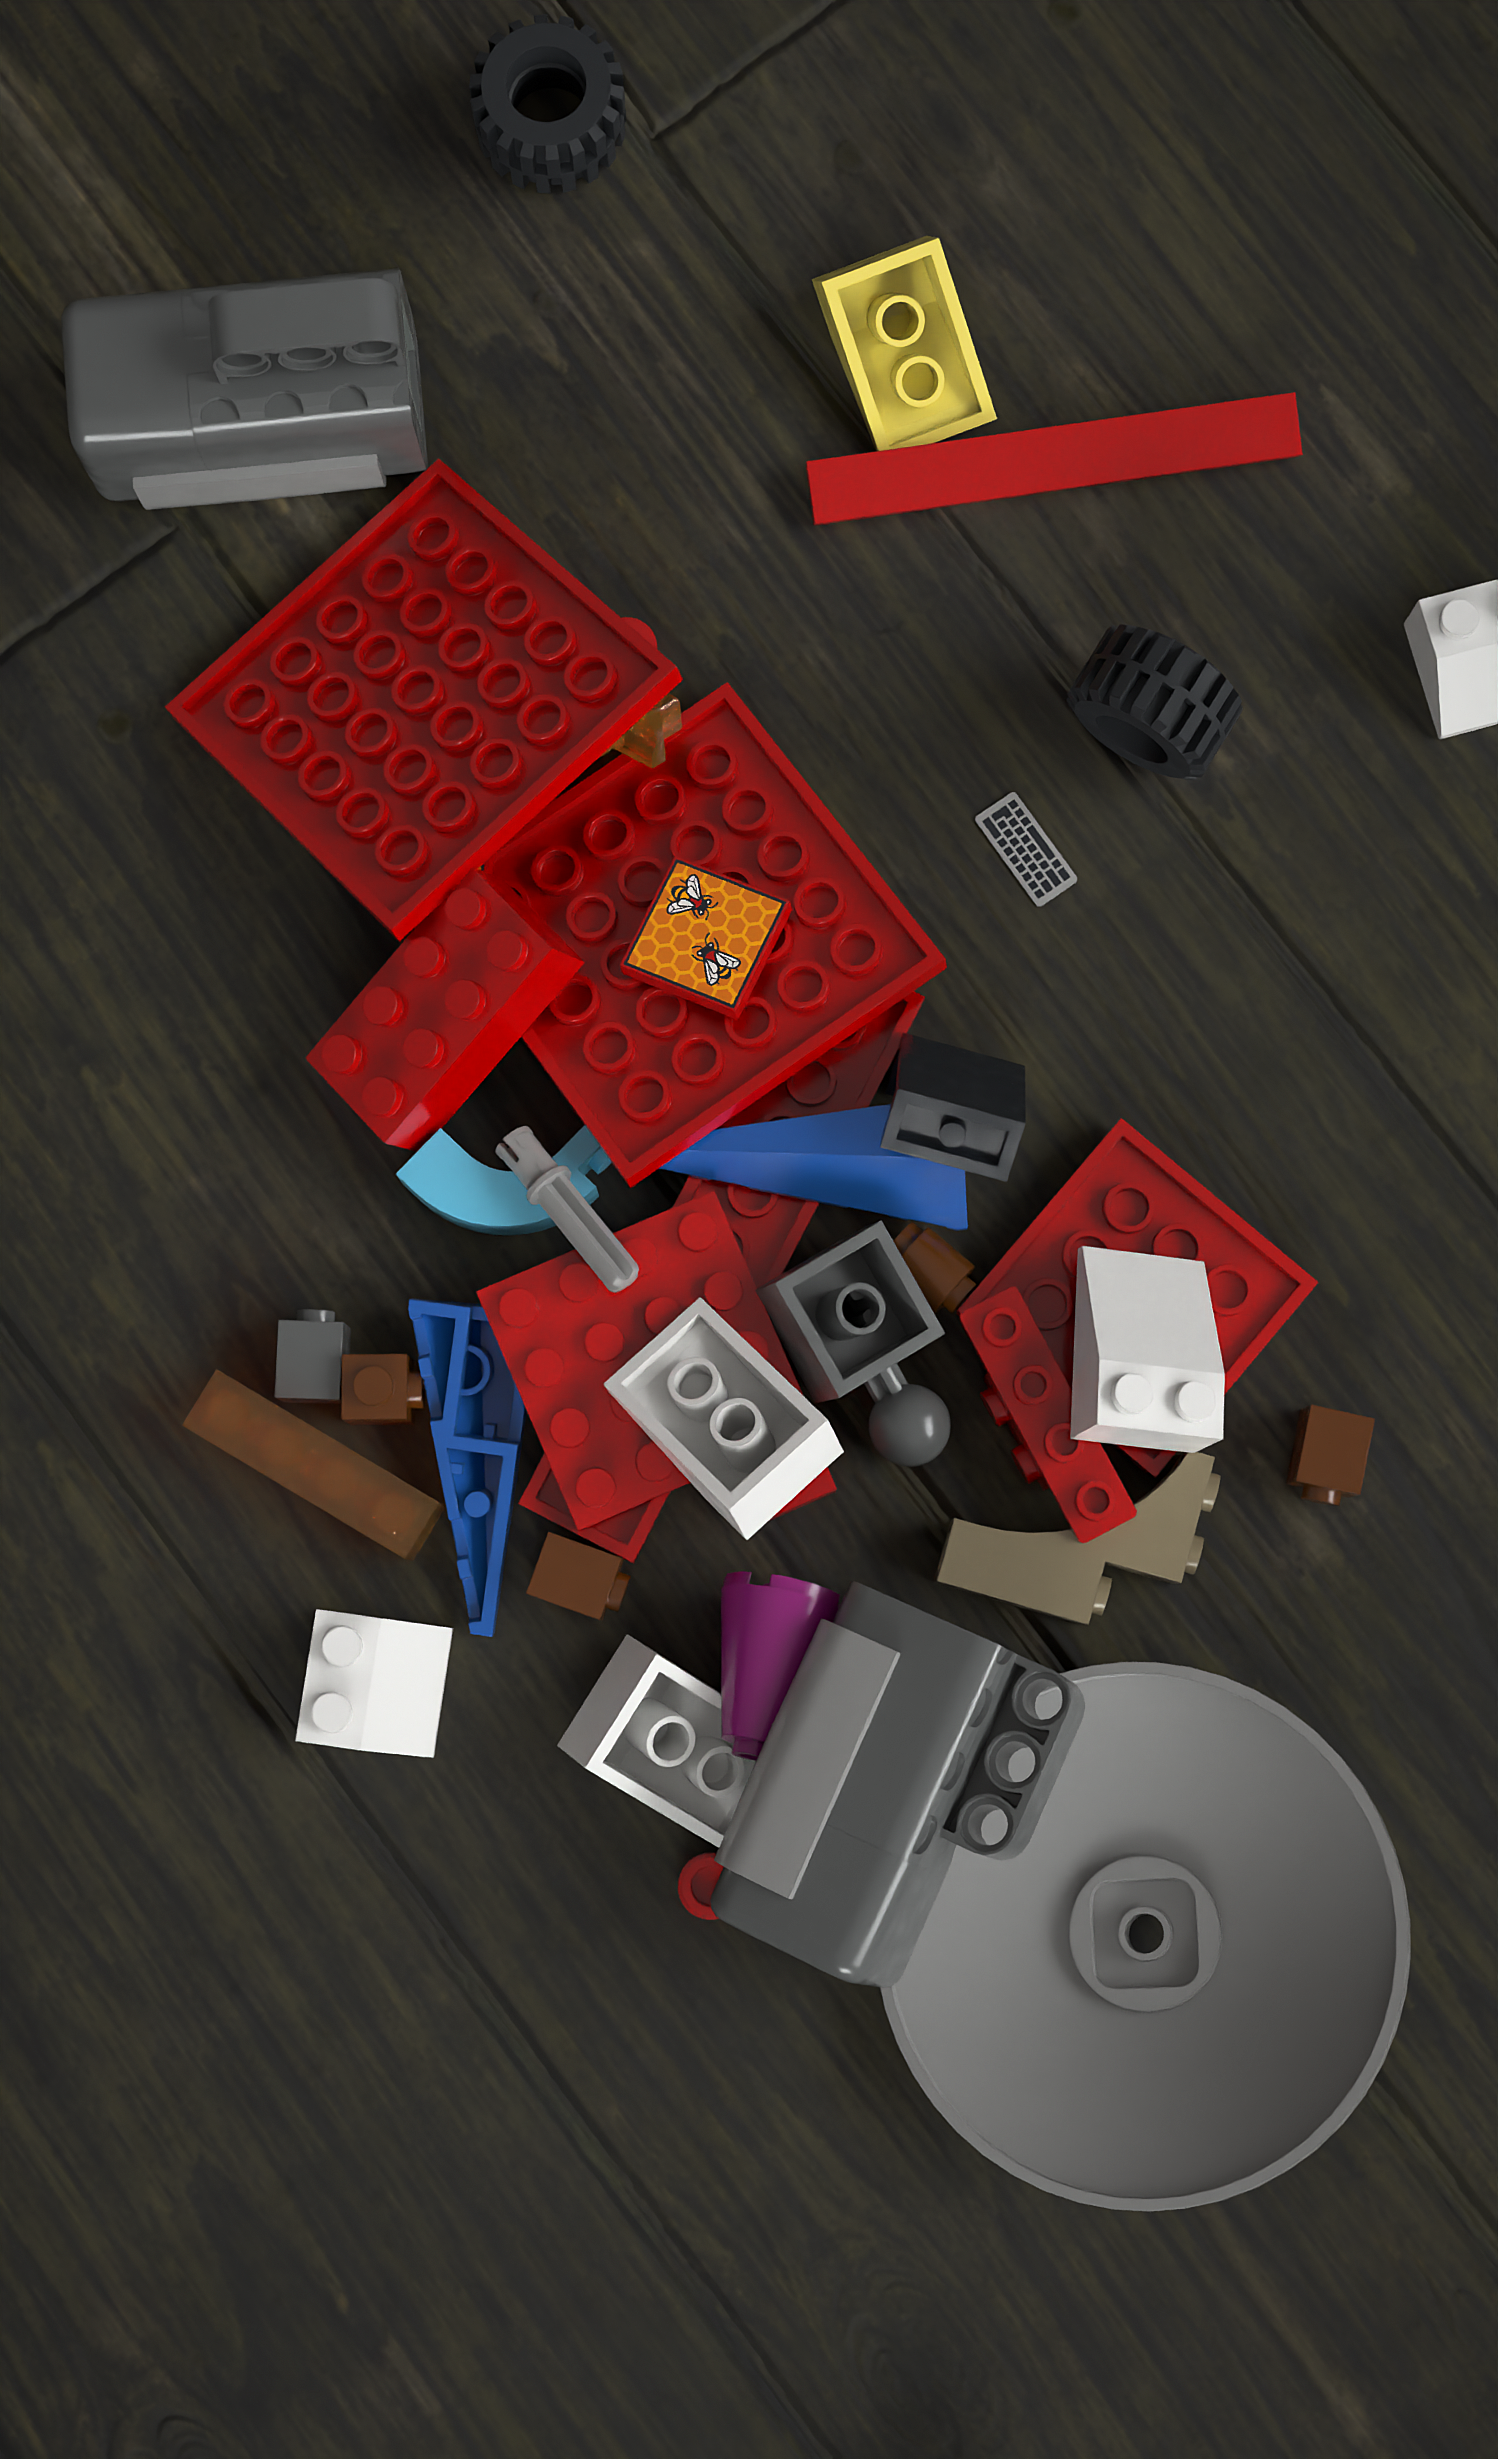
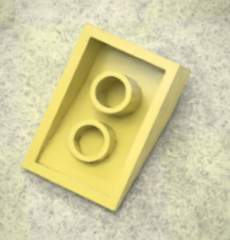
[812,236,997,451]

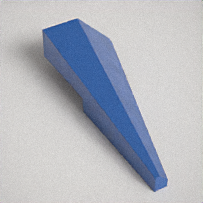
[659,1104,968,1231]
[408,1299,527,1637]

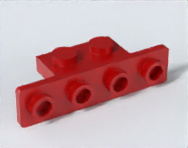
[959,1287,1137,1544]

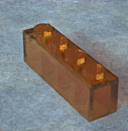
[182,1369,446,1561]

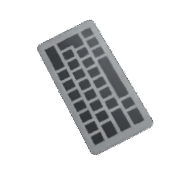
[975,792,1077,906]

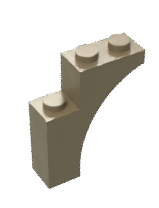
[933,1452,1220,1625]

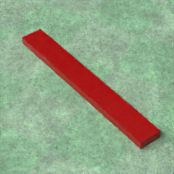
[805,392,1303,526]

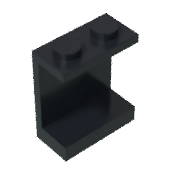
[880,1032,1026,1182]

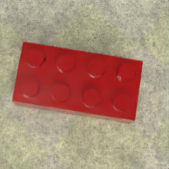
[305,868,585,1152]

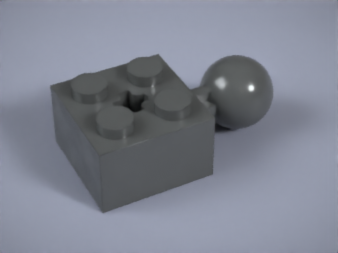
[755,1220,951,1467]

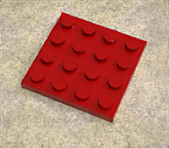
[956,1118,1319,1479]
[476,1191,803,1531]

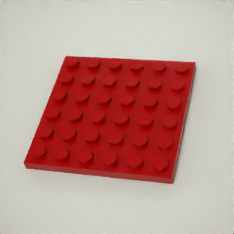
[165,458,683,942]
[492,682,947,1188]

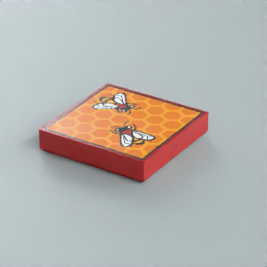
[619,856,792,1020]

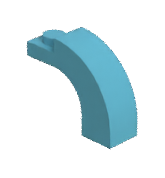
[396,1125,612,1235]

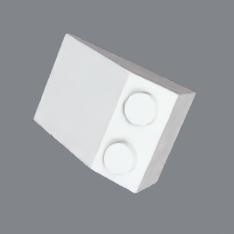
[1070,1246,1225,1453]
[604,1297,844,1540]
[557,1634,756,1848]

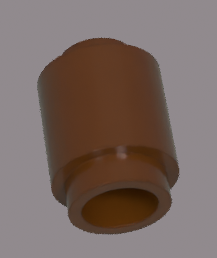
[894,1222,977,1314]

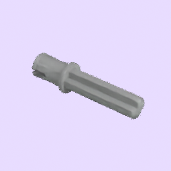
[496,1126,639,1293]

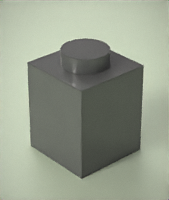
[275,1309,351,1404]

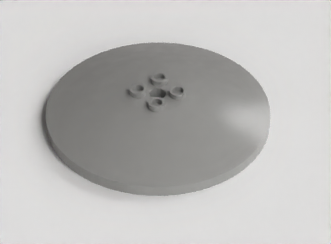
[880,1662,1411,2211]

